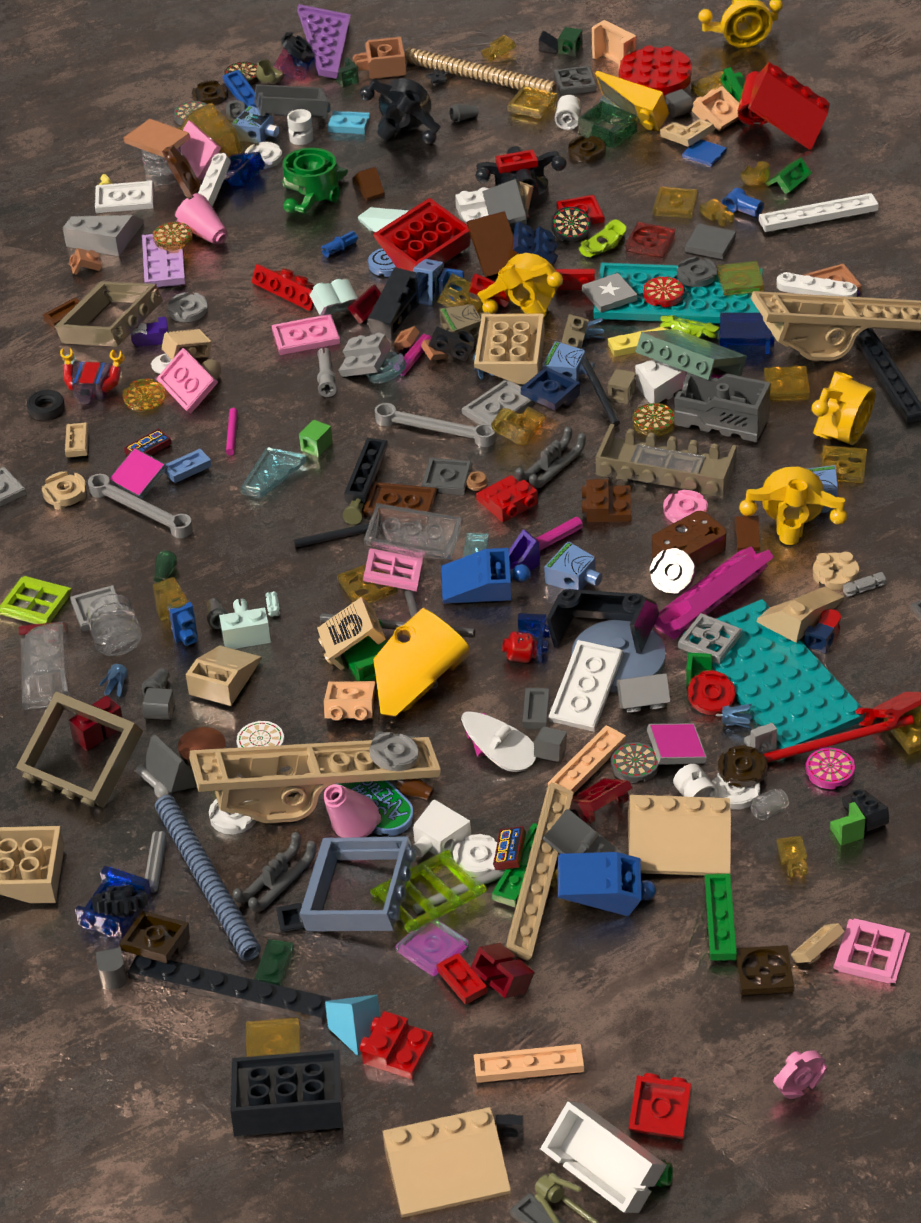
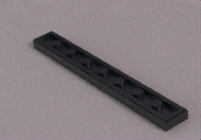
[855,328,921,423]

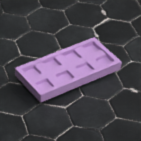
[142,231,185,288]

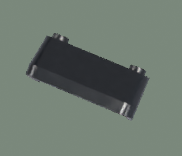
[546,589,659,654]

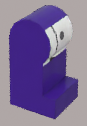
[131,317,169,346]

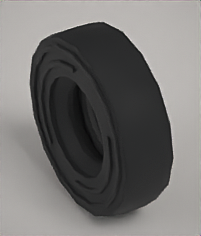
[27,389,65,421]

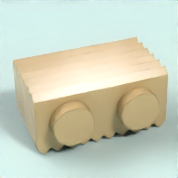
[162,329,212,360]

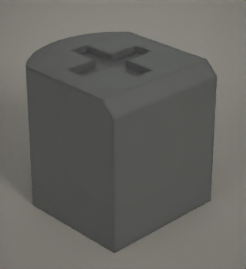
[666,89,693,119]
[143,688,175,720]
[534,727,567,762]
[95,947,127,990]

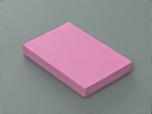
[176,120,221,180]
[271,314,340,355]
[156,348,218,414]

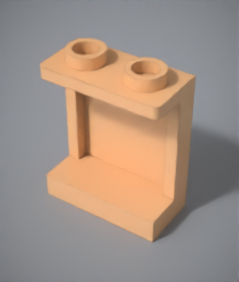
[592,20,636,67]

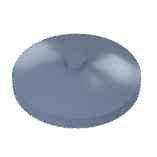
[572,620,665,692]

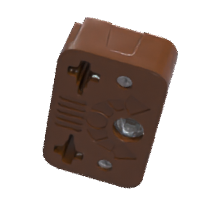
[652,511,726,567]

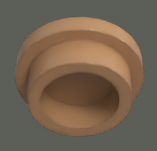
[467,471,488,491]

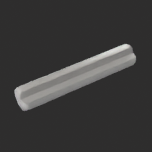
[143,831,166,893]

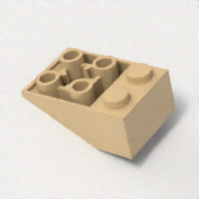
[186,646,262,706]

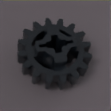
[92,885,148,918]

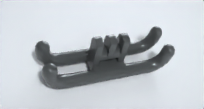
[515,426,586,489]
[233,832,317,912]

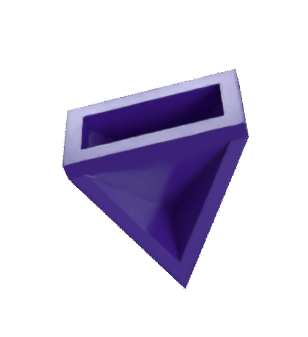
[509,529,540,579]

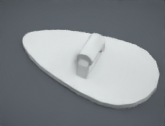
[461,712,536,772]

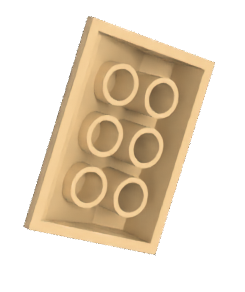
[474,314,545,384]
[628,795,731,875]
[382,1107,511,1218]

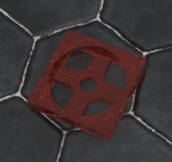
[625,222,675,257]

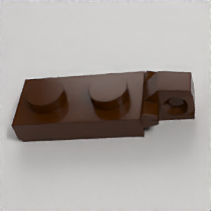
[162,146,201,198]

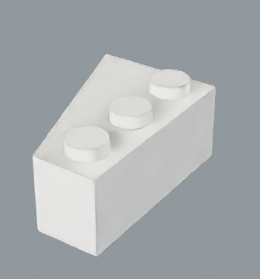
[635,360,688,409]

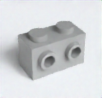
[616,673,670,713]

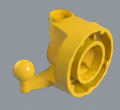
[698,0,783,48]
[477,253,563,317]
[811,371,876,445]
[739,467,848,545]

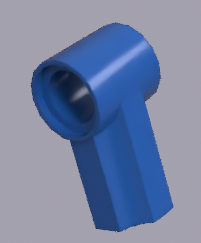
[722,188,764,218]

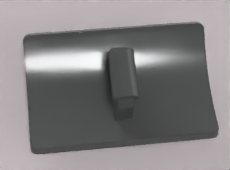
[542,809,624,854]

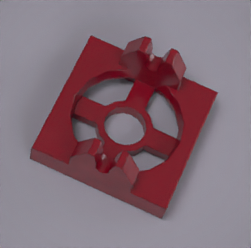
[570,778,633,824]

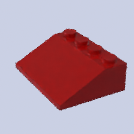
[748,62,830,150]
[373,198,471,271]

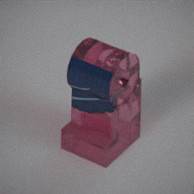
[273,48,309,81]

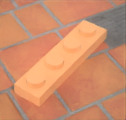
[548,725,626,794]
[474,1044,584,1083]

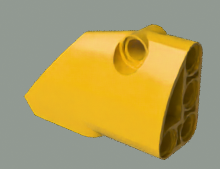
[373,608,470,717]

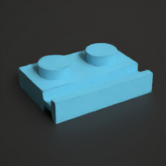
[328,111,370,134]

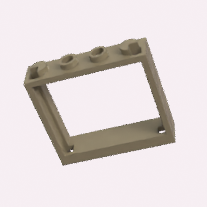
[55,281,163,347]
[16,691,143,808]

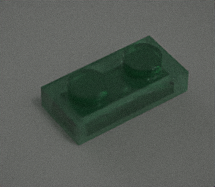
[254,939,294,986]

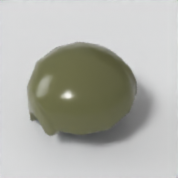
[256,60,284,85]

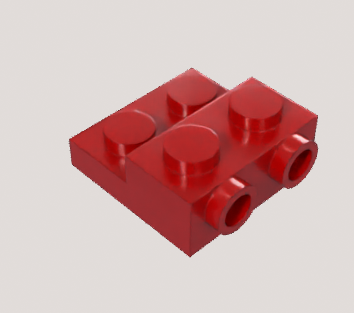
[476,475,538,522]
[360,1011,434,1079]
[628,1073,692,1140]

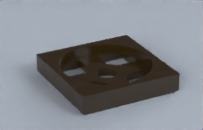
[736,945,794,995]

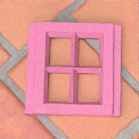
[363,548,423,591]
[834,918,910,984]

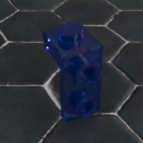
[518,613,550,663]

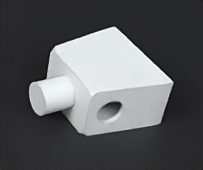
[412,800,471,857]

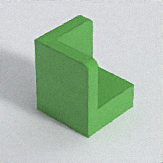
[299,420,333,457]
[830,802,865,846]

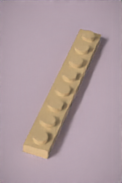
[506,782,574,961]

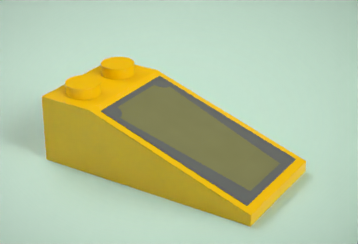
[595,71,669,131]

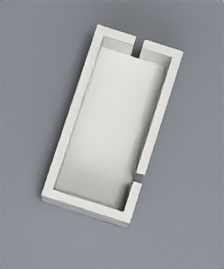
[540,1101,667,1213]

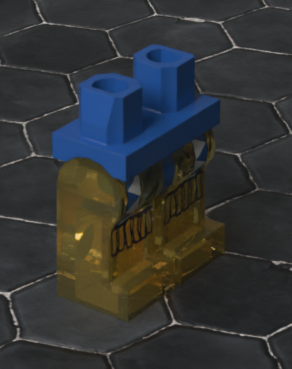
[153,577,198,646]

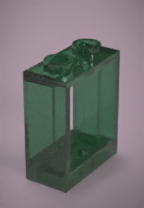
[578,101,637,149]

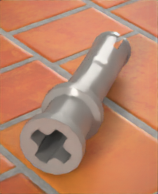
[317,348,337,397]

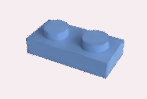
[163,449,212,483]

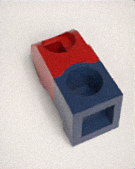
[804,609,841,654]

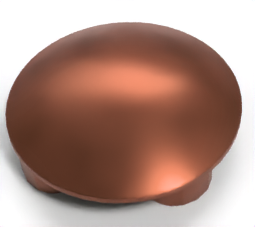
[178,727,226,765]

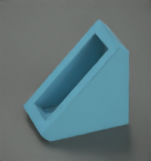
[325,994,380,1056]

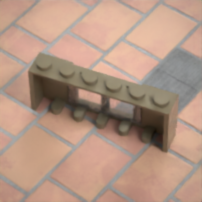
[596,424,737,497]

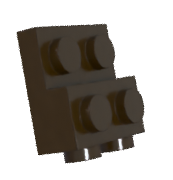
[119,910,190,963]

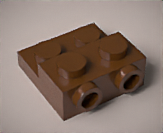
[582,479,631,522]

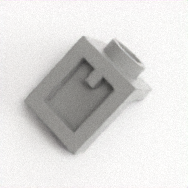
[744,723,777,754]

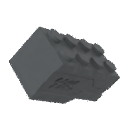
[674,373,771,442]

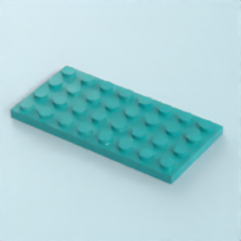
[594,263,763,325]
[683,599,866,749]

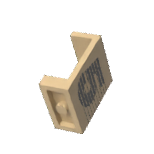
[317,597,386,670]

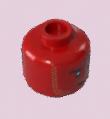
[502,631,538,663]

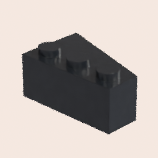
[367,267,419,340]

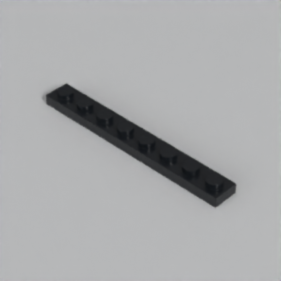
[127,955,331,1024]

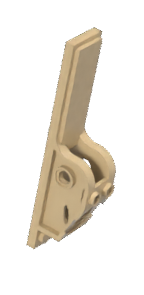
[751,291,921,362]
[189,737,441,823]

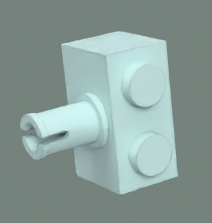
[219,599,271,649]

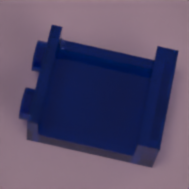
[720,312,774,354]
[75,865,152,939]

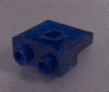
[223,152,265,187]

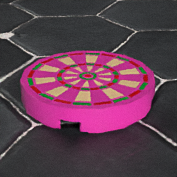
[805,748,855,789]

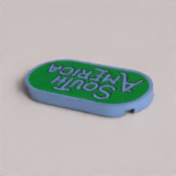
[337,780,413,836]

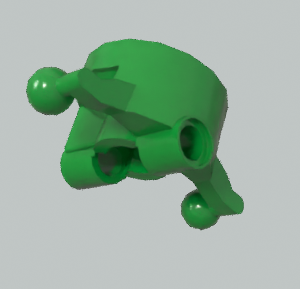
[282,148,348,214]

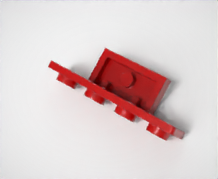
[251,264,315,311]

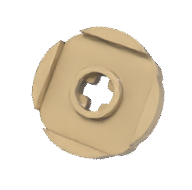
[42,472,86,510]
[813,552,859,590]

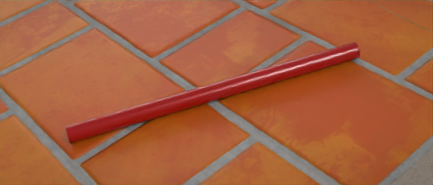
[761,715,914,763]

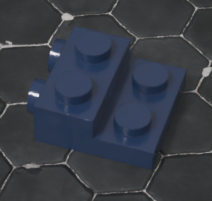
[513,221,558,265]
[521,367,580,411]

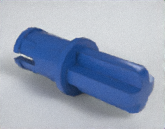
[321,231,358,257]

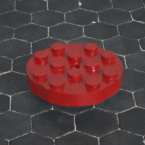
[619,45,692,97]

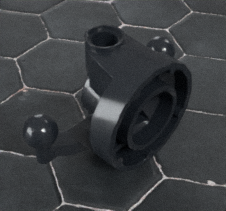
[360,78,441,145]
[475,146,567,208]

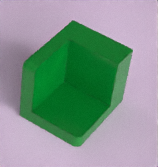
[686,652,712,689]

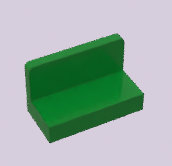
[720,67,745,102]
[766,157,812,194]

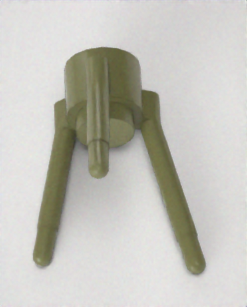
[535,1172,599,1223]

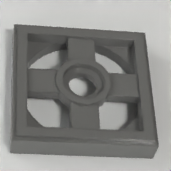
[554,66,597,96]

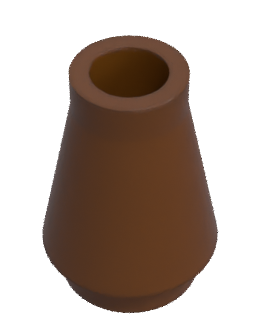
[396,778,434,801]

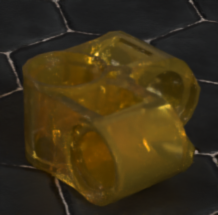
[491,406,546,445]

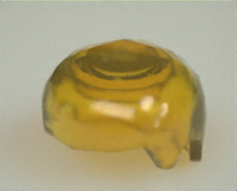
[740,161,770,186]

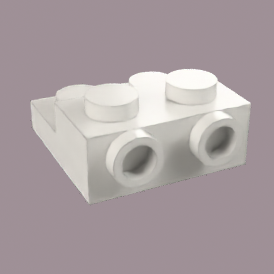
[455,187,490,225]

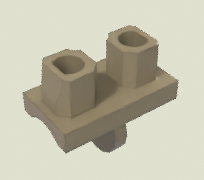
[561,314,589,349]

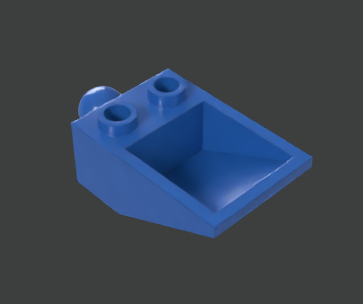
[441,548,530,603]
[558,852,656,916]

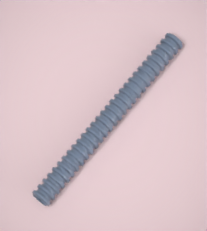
[155,795,261,961]

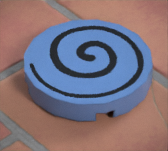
[368,248,396,277]

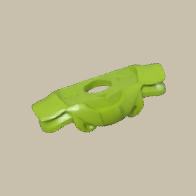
[579,219,626,257]
[660,315,720,338]

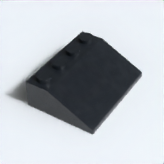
[230,1049,343,1137]

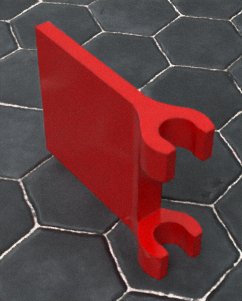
[855,692,921,727]

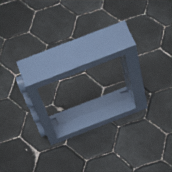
[299,837,416,931]

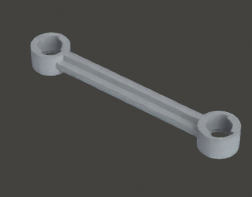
[375,403,496,447]
[88,474,193,538]

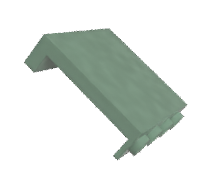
[635,329,747,380]

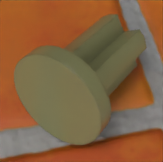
[343,498,364,525]

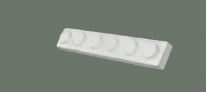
[759,193,878,232]

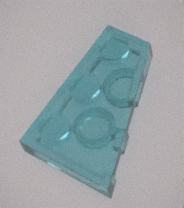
[240,447,307,498]

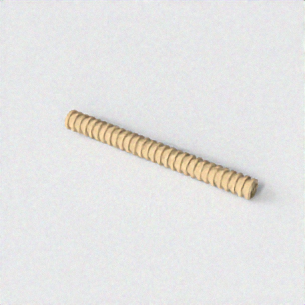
[404,47,557,98]

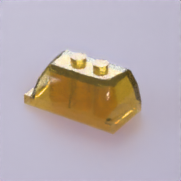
[177,103,243,163]

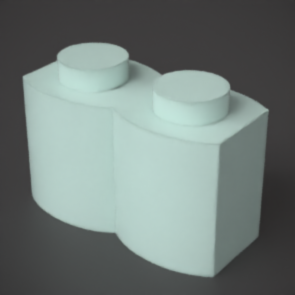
[310,279,358,316]

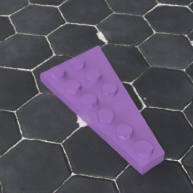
[297,4,351,79]

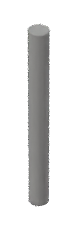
[413,869,506,914]

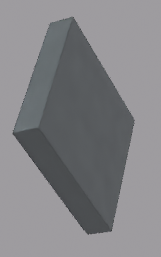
[482,179,529,220]
[685,224,736,259]
[421,458,472,495]

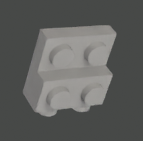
[339,333,391,377]

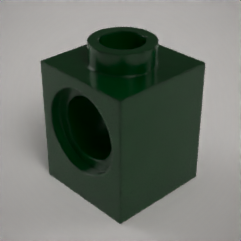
[558,27,583,57]

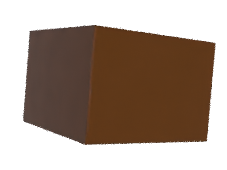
[352,167,385,201]
[733,515,760,552]

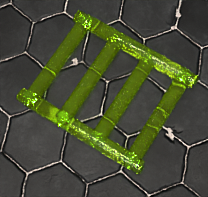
[370,850,487,933]

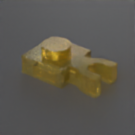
[481,35,516,62]
[699,198,734,226]
[776,836,808,877]

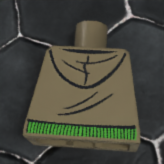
[440,304,489,340]

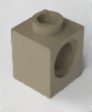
[608,369,636,404]

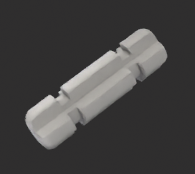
[843,572,886,597]

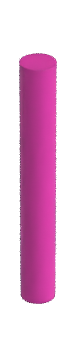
[226,408,238,455]

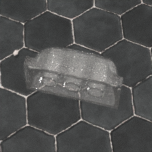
[364,503,463,561]
[20,621,70,710]

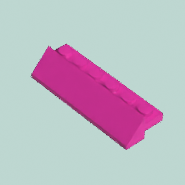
[653,546,774,640]

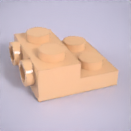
[692,86,739,131]
[324,681,376,721]

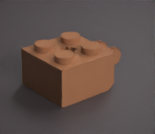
[352,37,406,79]

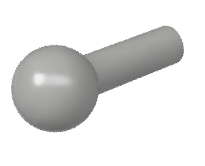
[135,764,173,798]

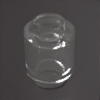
[751,788,789,821]

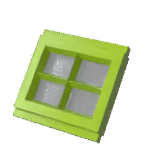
[0,576,72,624]

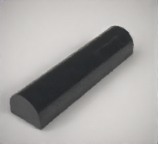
[344,438,388,505]

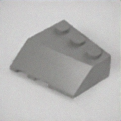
[63,215,144,257]

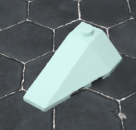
[358,207,408,232]

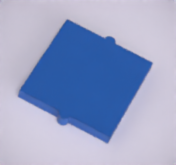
[682,139,727,166]

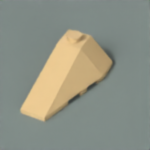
[757,587,844,643]

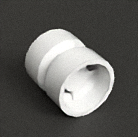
[555,95,582,130]
[287,109,314,145]
[673,764,718,798]

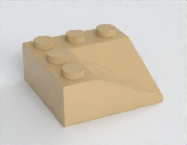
[0,826,65,903]

